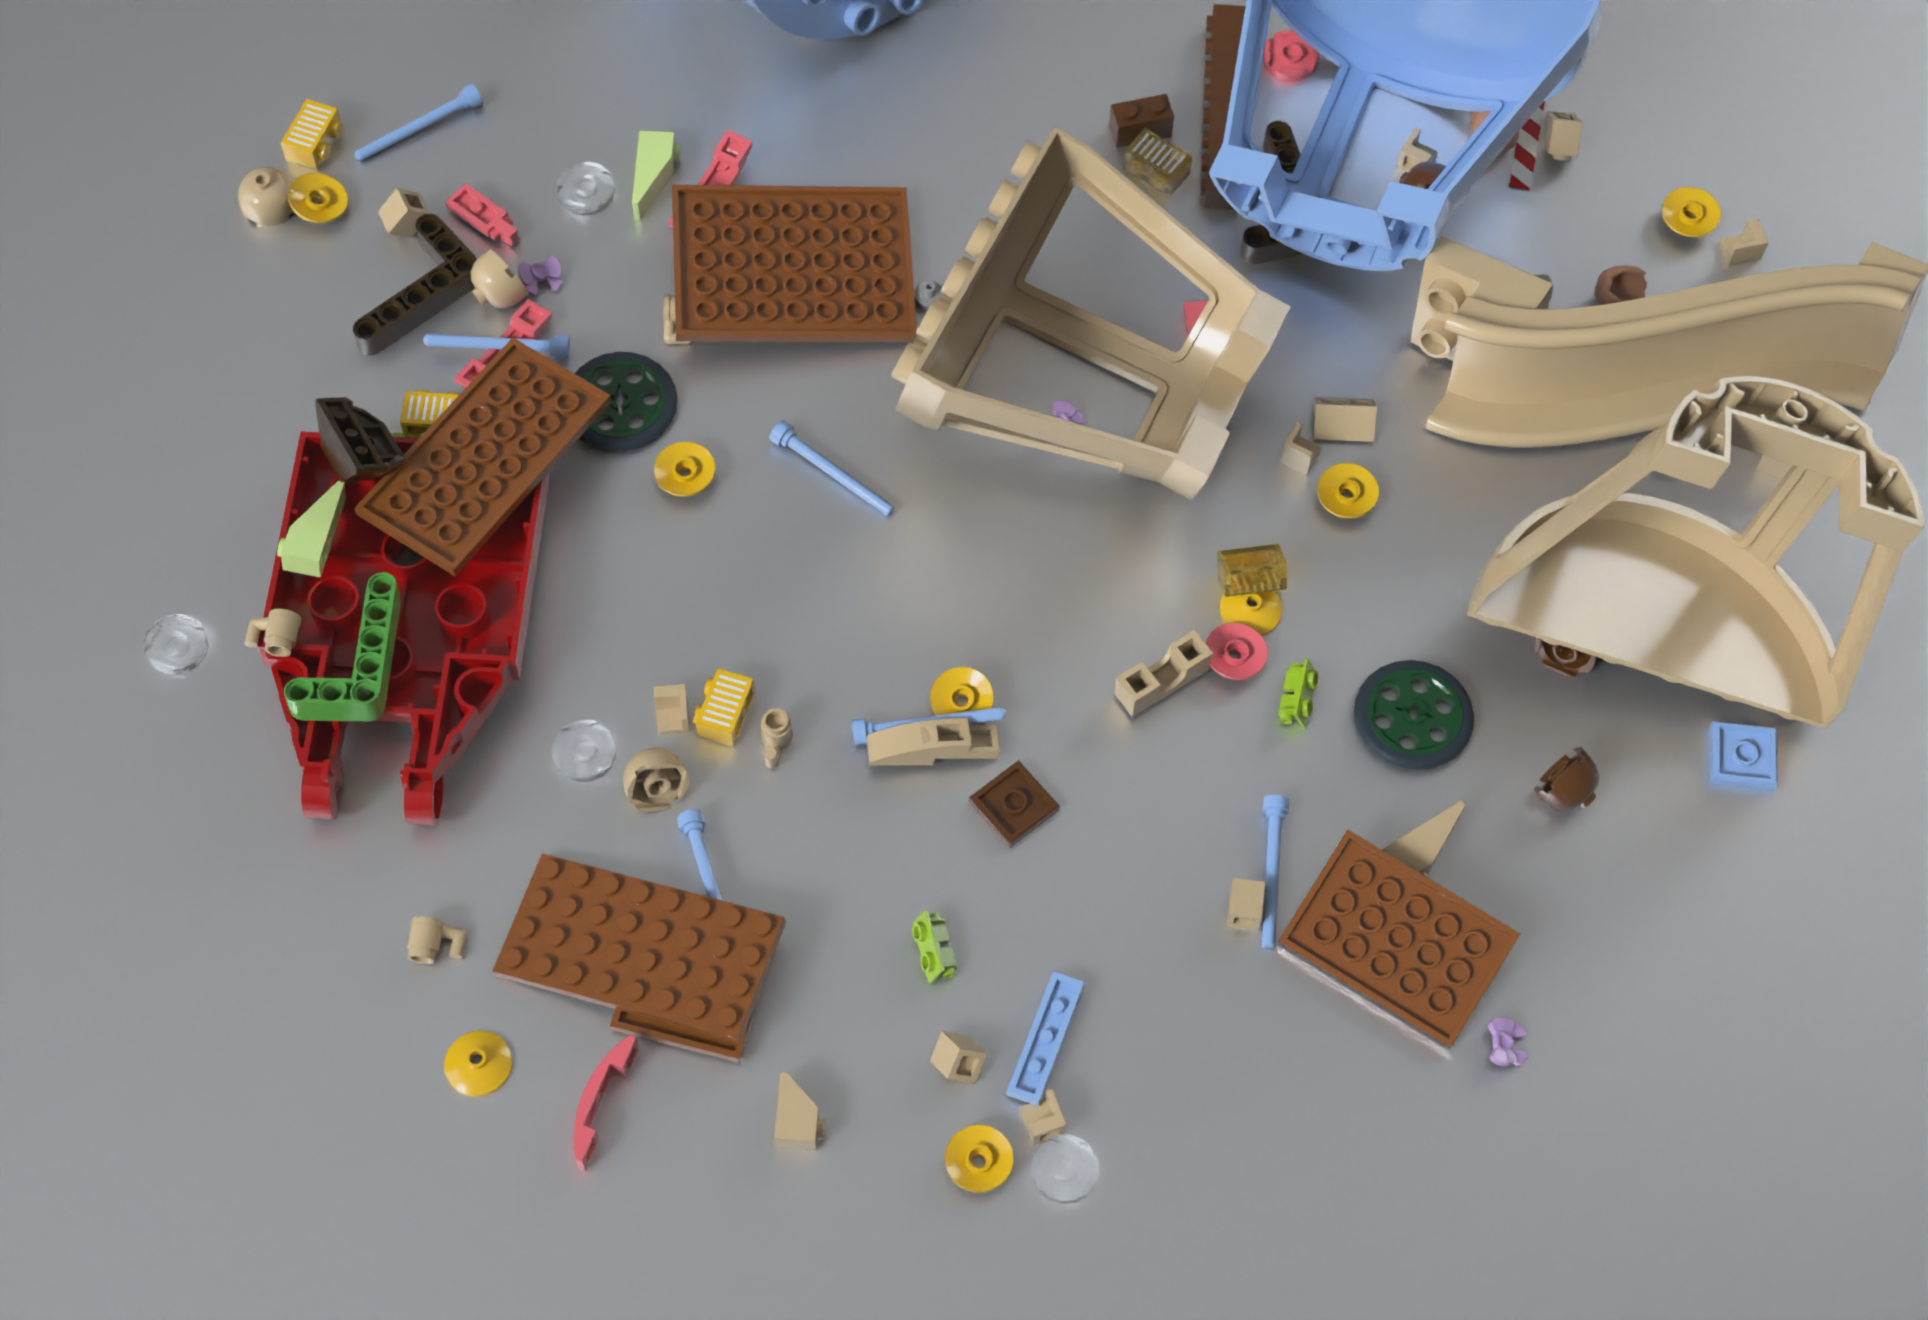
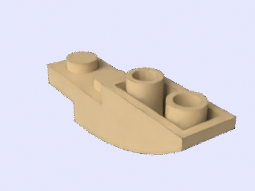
[867,718,1000,766]

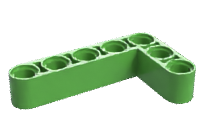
[284,572,401,722]

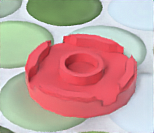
[1263,30,1320,82]

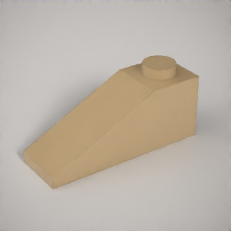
[1383,800,1465,878]

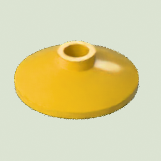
[288,173,348,223]
[1662,187,1721,237]
[654,442,715,497]
[1317,463,1379,519]
[1220,580,1282,636]
[930,667,994,725]
[444,1031,512,1096]
[945,1125,1013,1193]

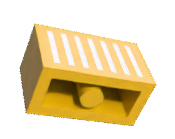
[281,98,344,170]
[400,390,460,438]
[693,668,755,747]

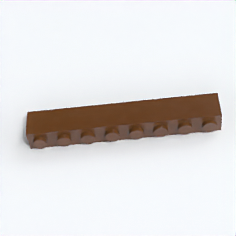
[1200,4,1246,210]

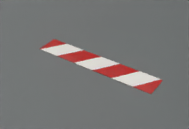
[1509,101,1545,190]

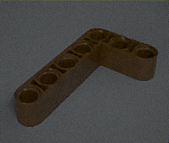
[1240,121,1304,264]
[353,213,477,355]

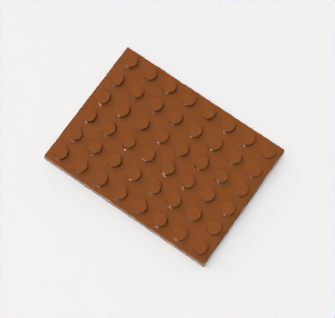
[672,185,917,342]

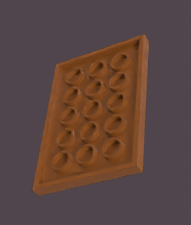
[1278,829,1520,1049]

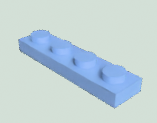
[1007,971,1085,1106]

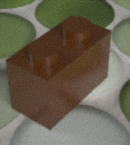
[1109,93,1174,148]

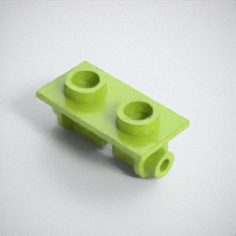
[1278,658,1319,729]
[912,910,958,984]

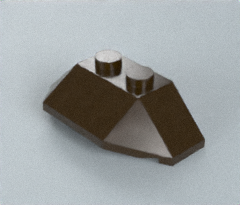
[315,397,405,483]

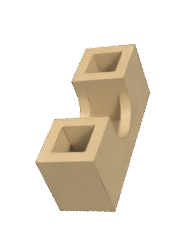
[1114,630,1213,717]

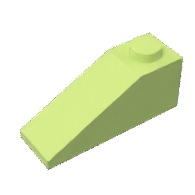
[632,131,681,220]
[277,481,346,578]

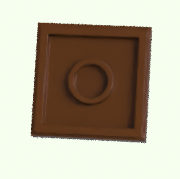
[969,760,1060,848]

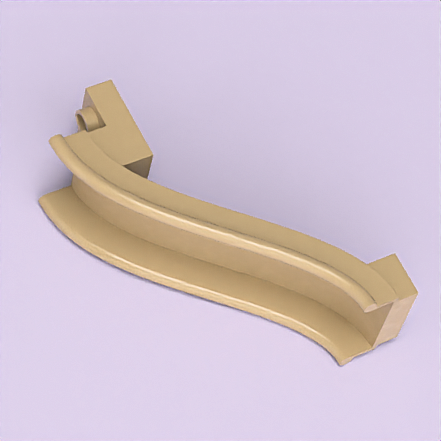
[1410,237,1928,448]

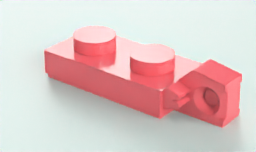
[445,184,520,247]

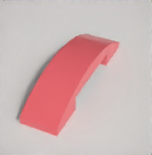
[668,130,753,228]
[454,299,552,388]
[573,1035,639,1171]

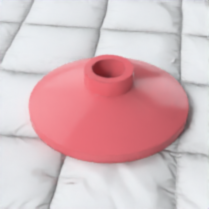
[1206,623,1268,680]

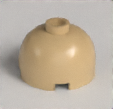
[238,167,293,227]
[471,249,529,309]
[623,747,689,812]

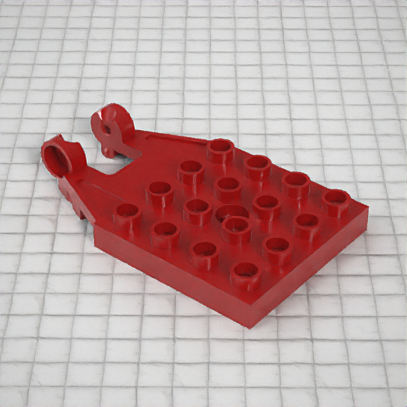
[257,431,551,826]

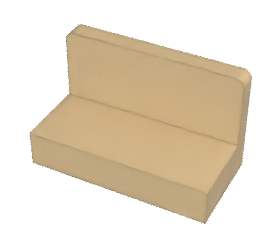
[1313,397,1377,442]

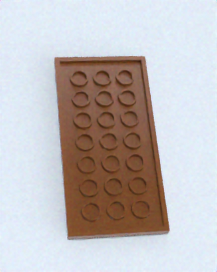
[354,337,611,576]
[492,853,786,1043]

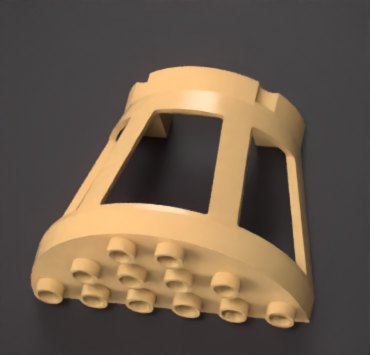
[891,126,1291,500]
[1467,376,1925,729]

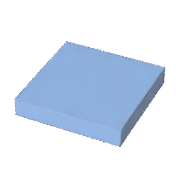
[1710,721,1778,790]

